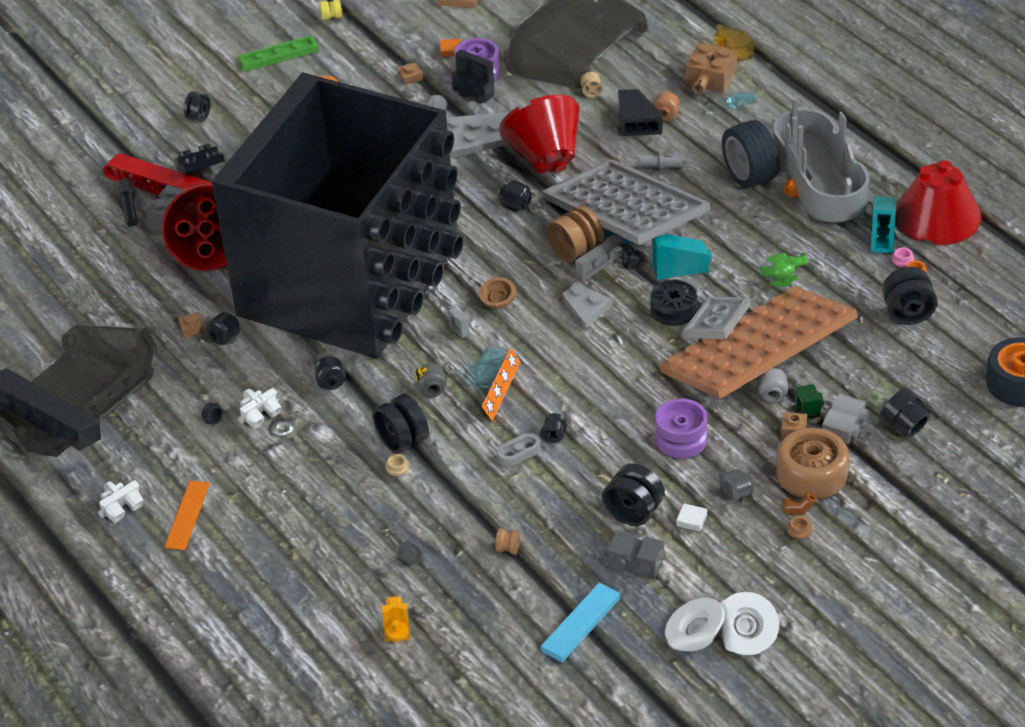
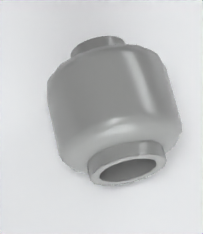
[757,368,788,403]

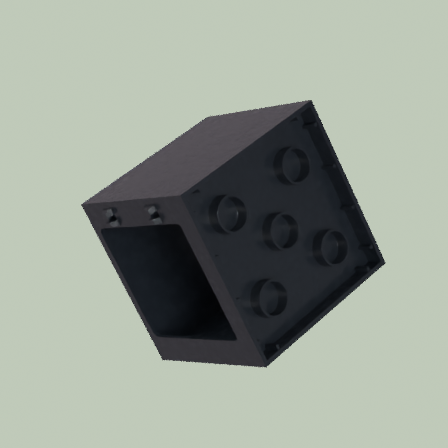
[212,72,464,359]

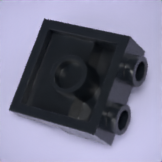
[452,49,495,104]
[174,143,225,173]

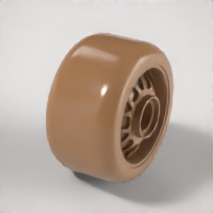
[776,428,850,500]

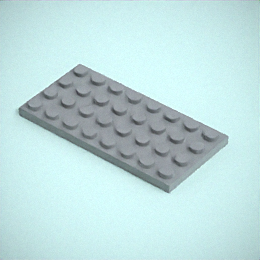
[542,159,711,245]

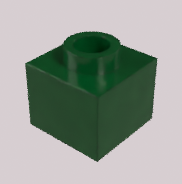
[795,384,824,419]

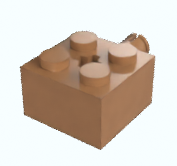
[685,43,737,95]

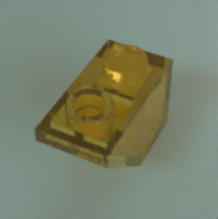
[714,25,754,62]

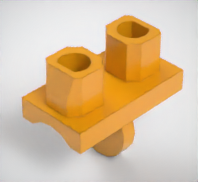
[381,596,410,642]

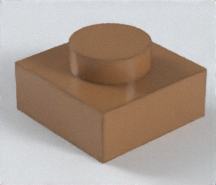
[397,63,423,85]
[178,312,205,338]

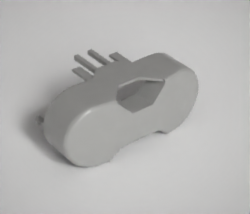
[773,98,869,222]

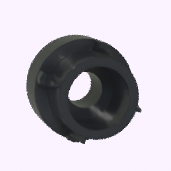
[880,388,931,437]

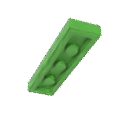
[237,35,319,72]

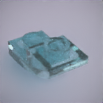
[475,348,508,388]

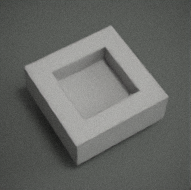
[448,307,470,339]

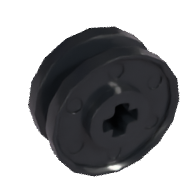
[650,279,698,326]

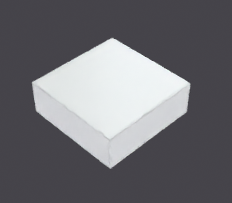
[677,504,707,532]

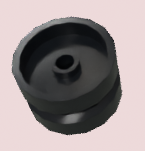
[882,267,938,325]
[372,393,429,454]
[602,463,665,526]

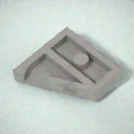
[563,282,612,329]

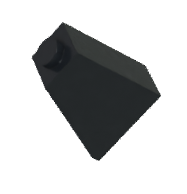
[618,89,662,136]

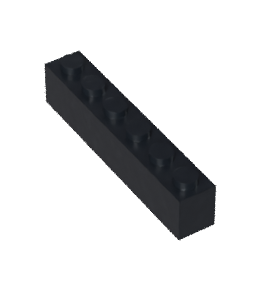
[0,368,101,451]

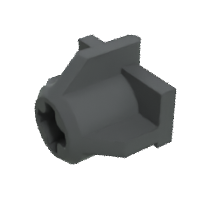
[718,469,754,501]

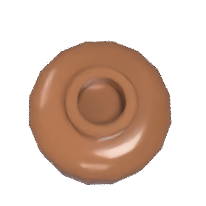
[652,91,680,122]

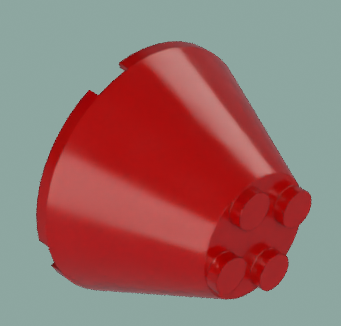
[499,94,580,174]
[895,160,981,245]
[162,185,227,271]

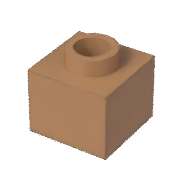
[781,412,807,441]

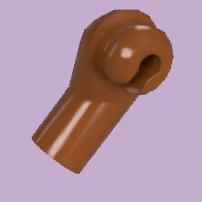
[782,493,817,515]

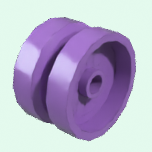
[455,38,499,82]
[655,399,708,459]

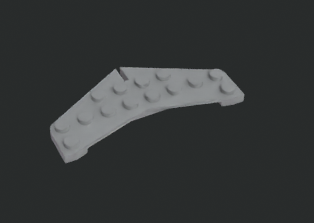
[446,112,509,158]

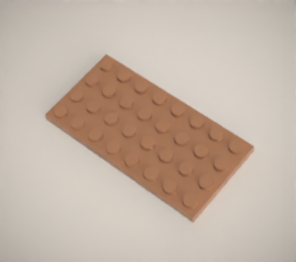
[659,286,858,399]

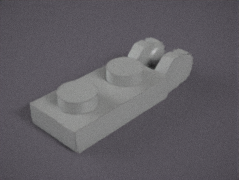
[575,234,623,281]

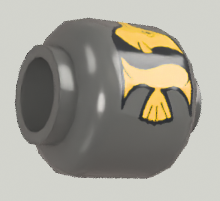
[414,363,446,397]

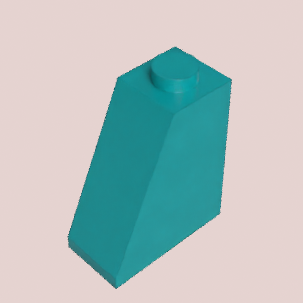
[871,196,896,253]
[652,234,712,280]

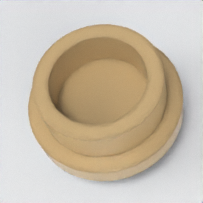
[385,454,409,476]

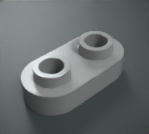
[497,433,541,466]

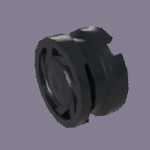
[184,91,211,122]

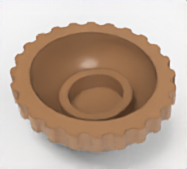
[478,277,517,309]

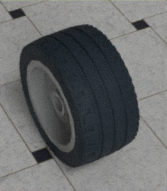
[721,120,779,188]

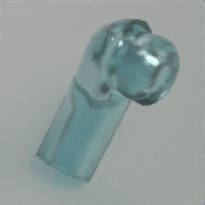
[727,92,755,108]

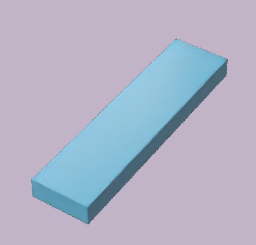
[541,583,620,663]

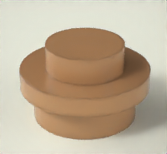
[787,516,812,539]

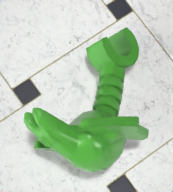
[759,253,808,287]

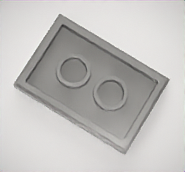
[683,297,751,339]

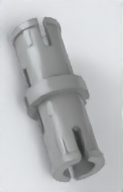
[640,153,683,170]

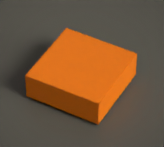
[440,39,460,57]

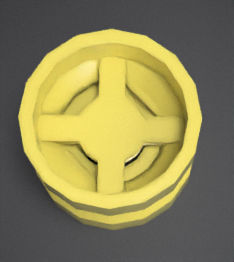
[320,0,342,21]

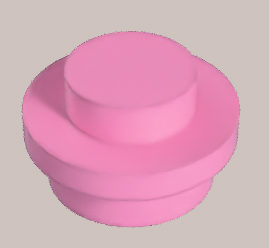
[892,248,914,268]

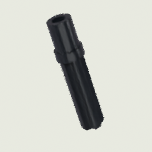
[119,178,138,227]

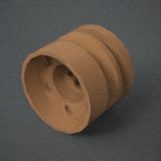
[546,206,604,263]

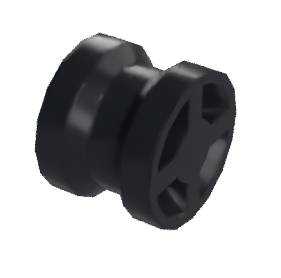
[540,413,568,443]

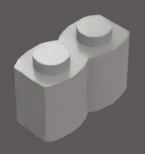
[822,394,869,444]

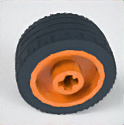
[986,337,1025,407]

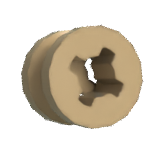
[580,72,603,98]

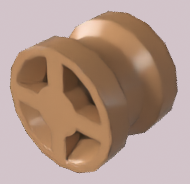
[495,528,520,555]

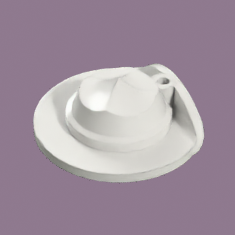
[720,592,779,656]
[665,598,724,651]

